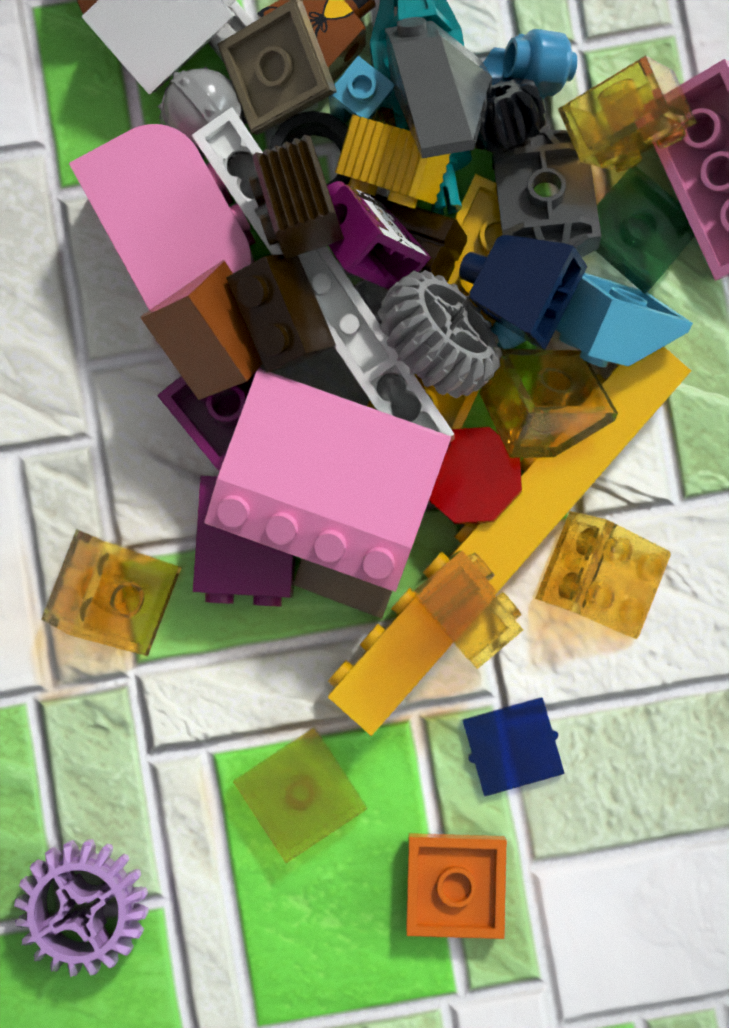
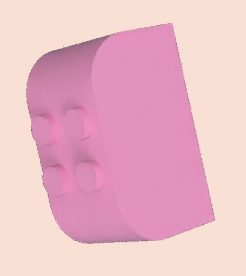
[69,124,256,310]

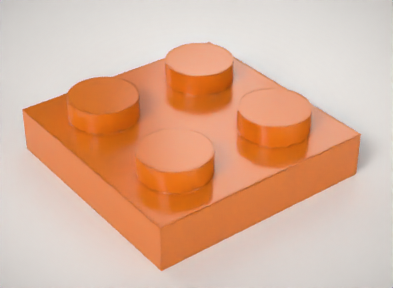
[406,833,507,939]

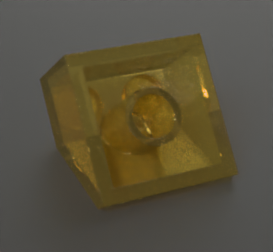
[479,348,618,458]
[41,529,182,656]

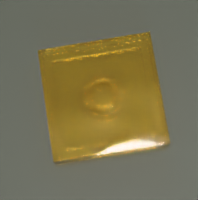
[233,726,367,863]

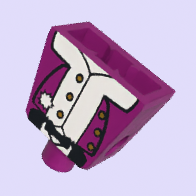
[327,181,431,290]

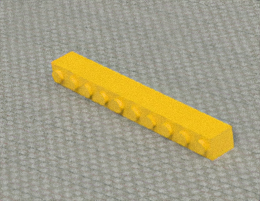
[327,347,692,736]

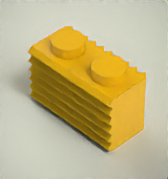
[335,114,450,209]

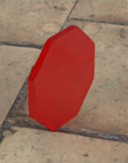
[429,427,522,524]

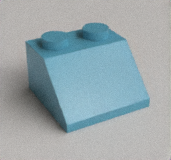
[556,273,693,367]

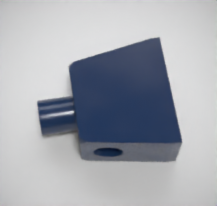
[459,235,588,350]

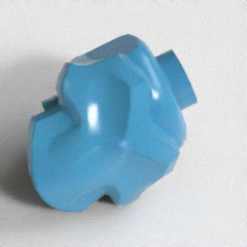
[483,29,577,100]

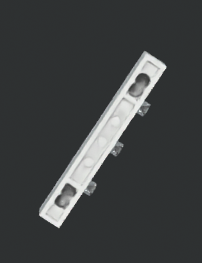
[191,107,455,443]

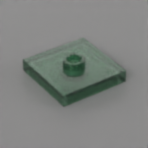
[595,164,695,294]

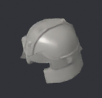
[157,67,248,160]

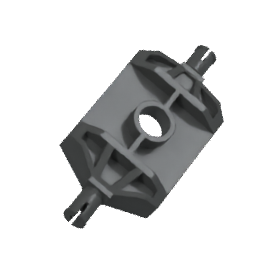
[492,125,601,257]

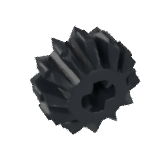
[475,78,546,152]

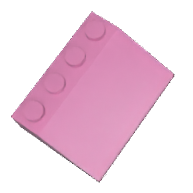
[204,368,451,592]

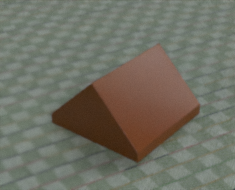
[140,260,263,400]

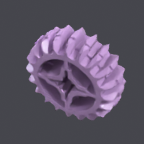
[14,839,149,977]

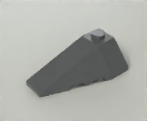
[385,17,492,158]

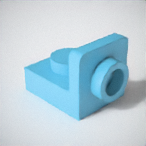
[329,56,394,124]

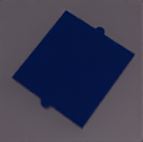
[462,697,565,797]

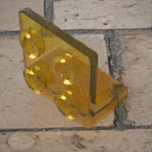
[535,511,671,639]

